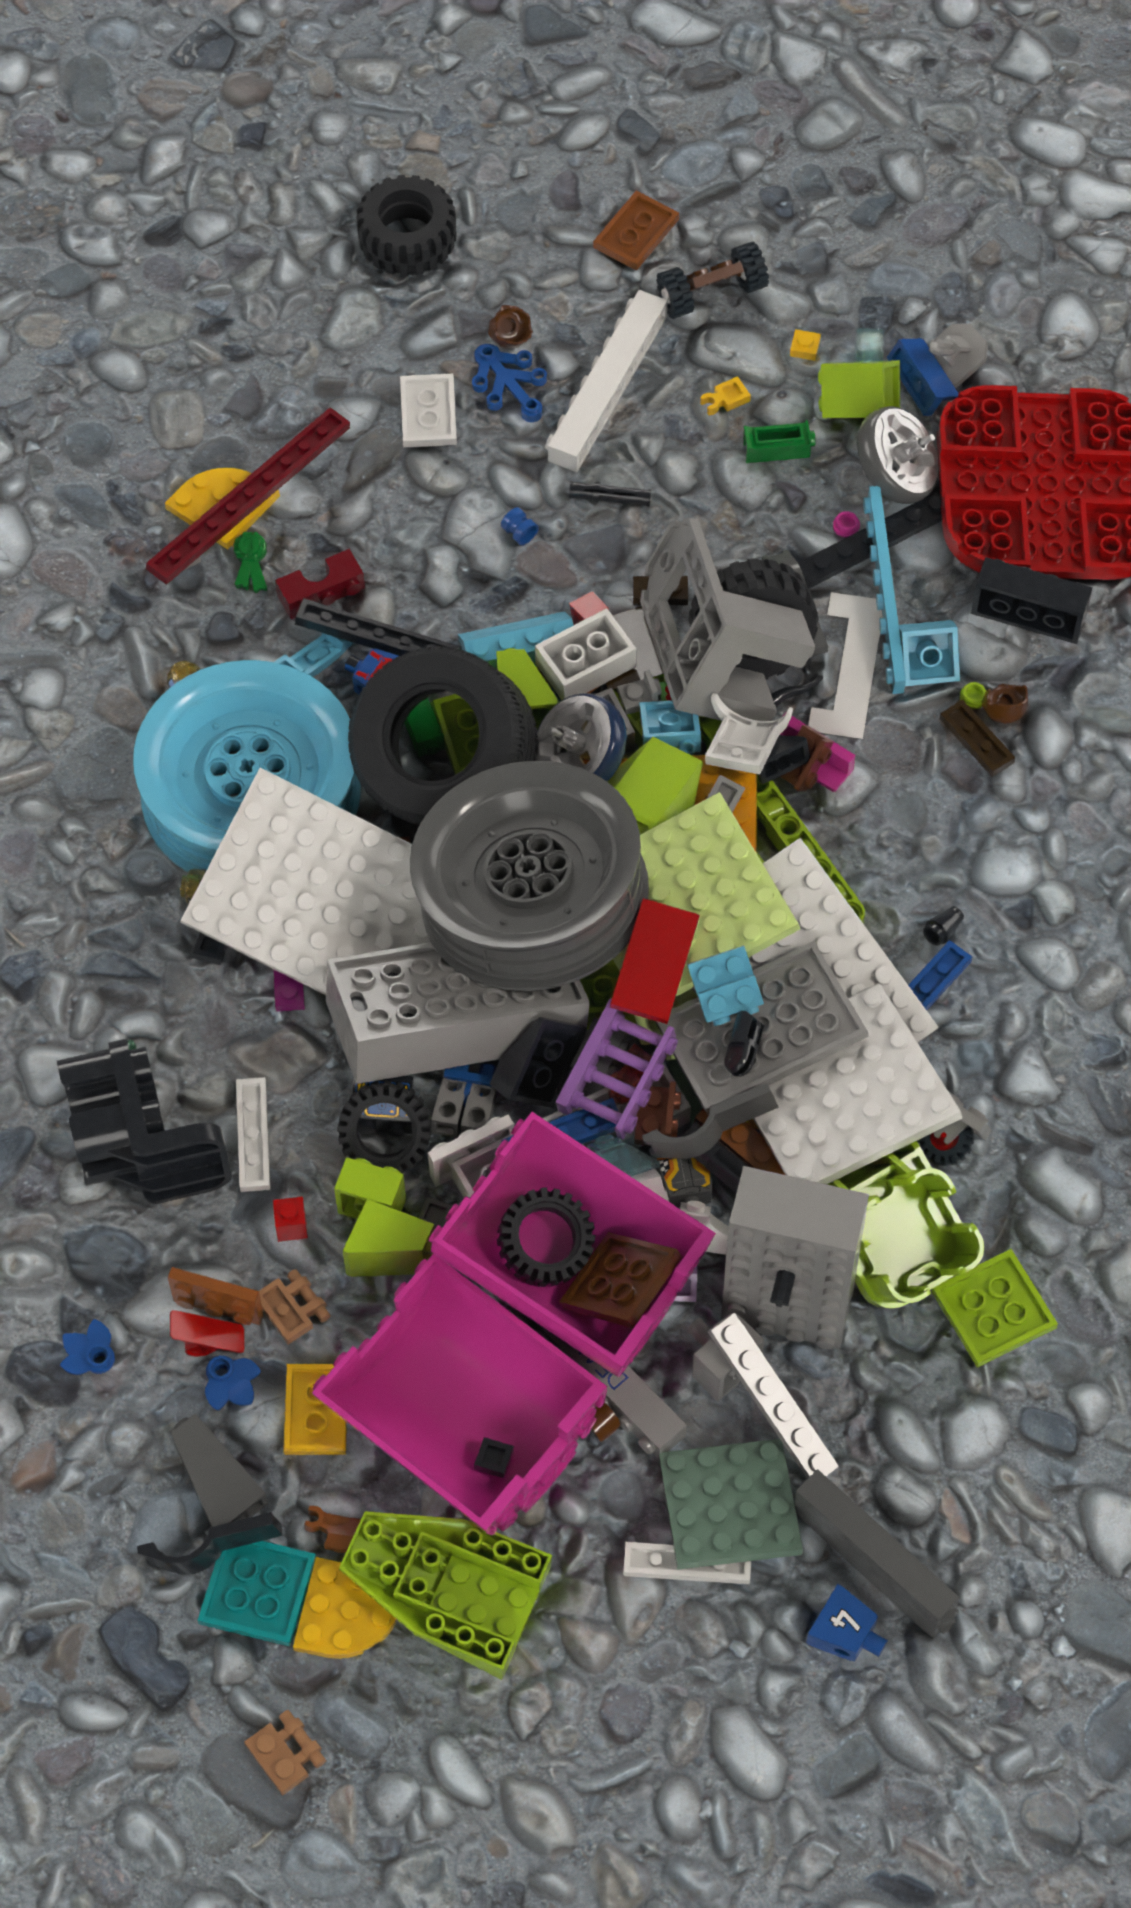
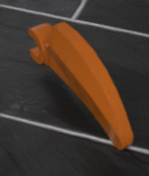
[304,1505,361,1553]

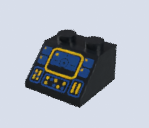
[353,1076,415,1136]

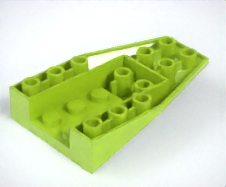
[608,737,703,835]
[339,1511,552,1680]

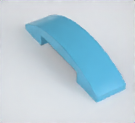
[274,633,353,677]

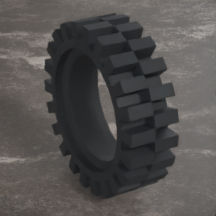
[337,1080,432,1174]
[497,1188,595,1287]

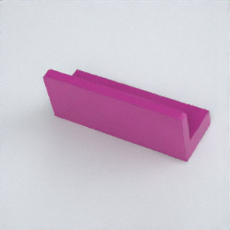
[780,712,856,792]

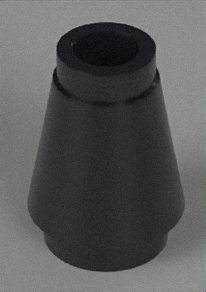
[923,906,964,946]

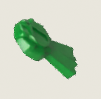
[234,532,268,594]

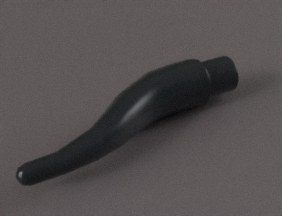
[771,675,823,708]

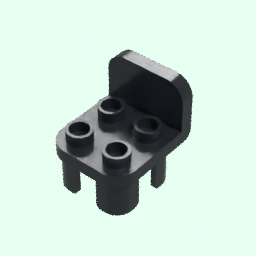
[57,1039,232,1204]

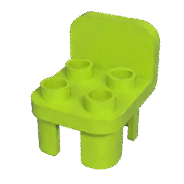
[826,1141,984,1309]

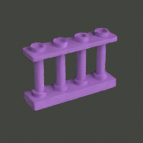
[555,999,678,1140]

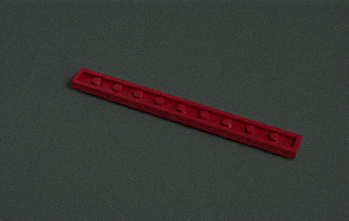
[146,407,350,585]

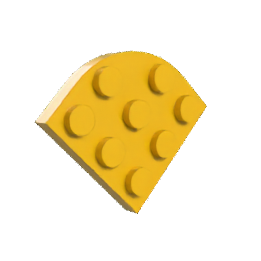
[165,468,280,550]
[293,1557,398,1659]

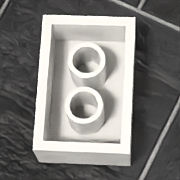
[535,608,637,700]

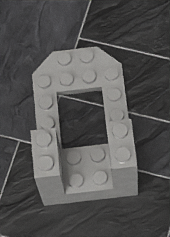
[640,518,815,721]

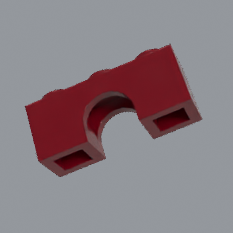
[275,548,365,619]

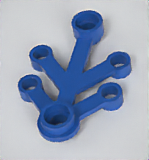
[472,344,547,423]

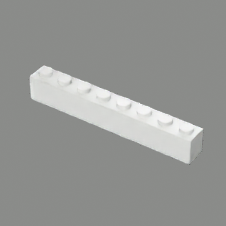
[545,290,668,472]

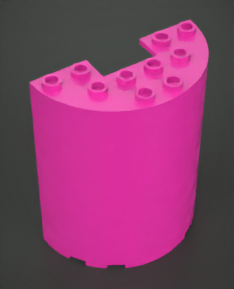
[428,1112,716,1377]
[312,1254,607,1535]

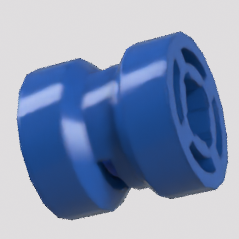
[501,507,539,545]

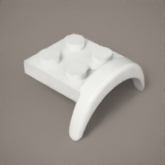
[705,693,793,774]

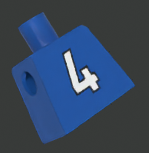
[806,1584,888,1662]

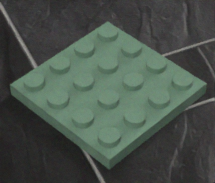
[659,1439,803,1570]

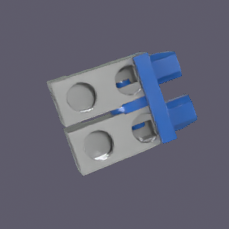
[431,1063,498,1138]

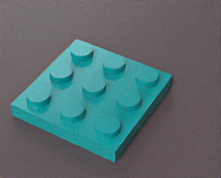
[197,1541,316,1647]

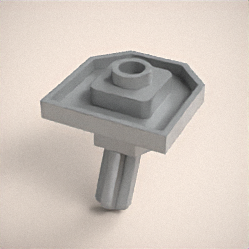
[928,324,988,388]

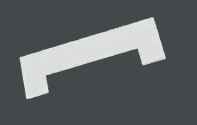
[808,592,883,739]

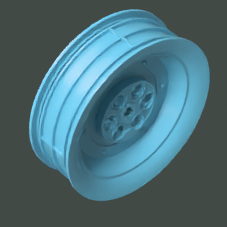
[133,660,361,878]

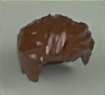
[488,305,533,349]
[982,683,1028,724]

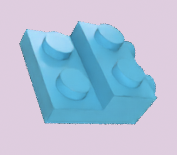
[639,700,701,755]
[687,945,764,1026]

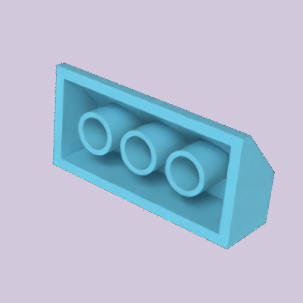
[458,611,574,669]

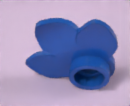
[60,1319,115,1375]
[205,1356,261,1411]

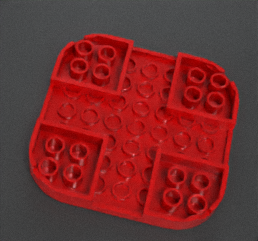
[937,385,1131,580]

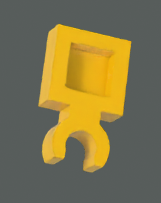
[700,376,751,415]

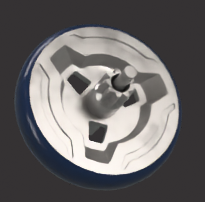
[536,693,627,782]

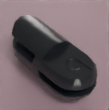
[724,1011,765,1077]

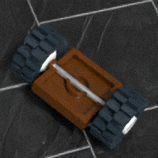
[656,241,769,319]

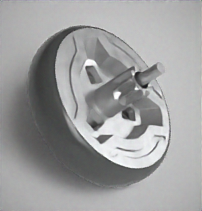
[857,406,939,504]

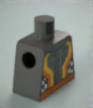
[654,1158,712,1208]

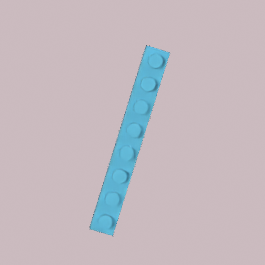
[863,486,906,694]

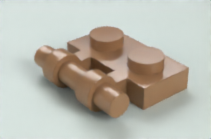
[259,1269,331,1345]
[244,1710,327,1796]

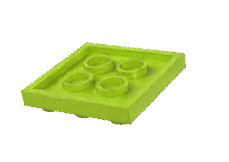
[931,1249,1058,1368]

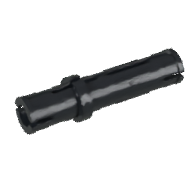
[569,481,651,507]

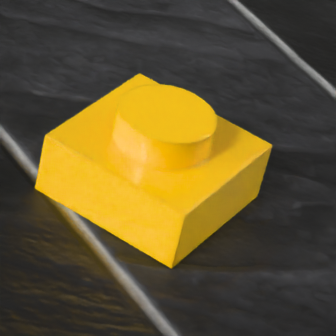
[790,329,821,361]

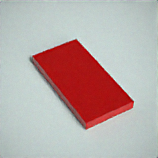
[610,898,700,1024]

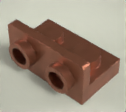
[780,725,834,791]
[634,1081,681,1146]

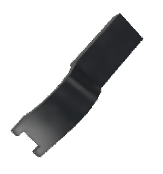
[137,1512,283,1575]

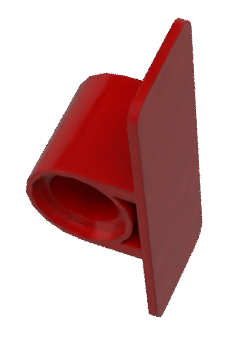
[170,1310,245,1357]

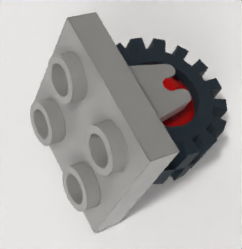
[918,1091,992,1166]

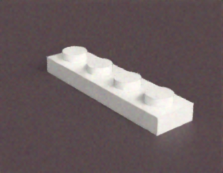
[236,1077,270,1192]
[623,1542,751,1584]

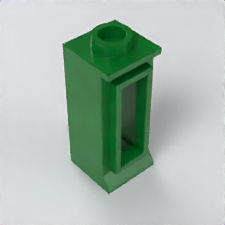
[743,420,816,463]
[404,698,445,758]

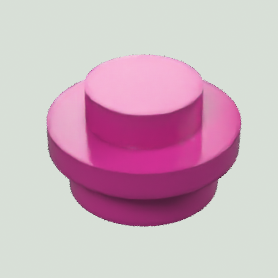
[833,511,860,538]

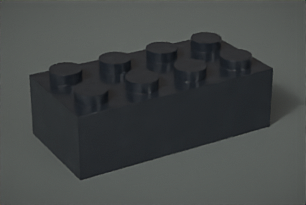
[971,557,1093,644]

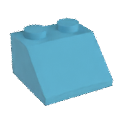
[899,620,960,686]

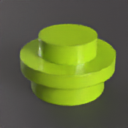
[959,682,986,709]

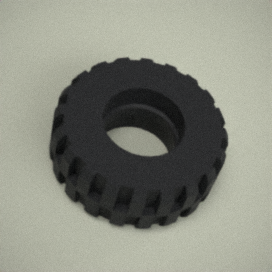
[688,558,819,680]

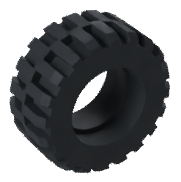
[356,175,457,276]

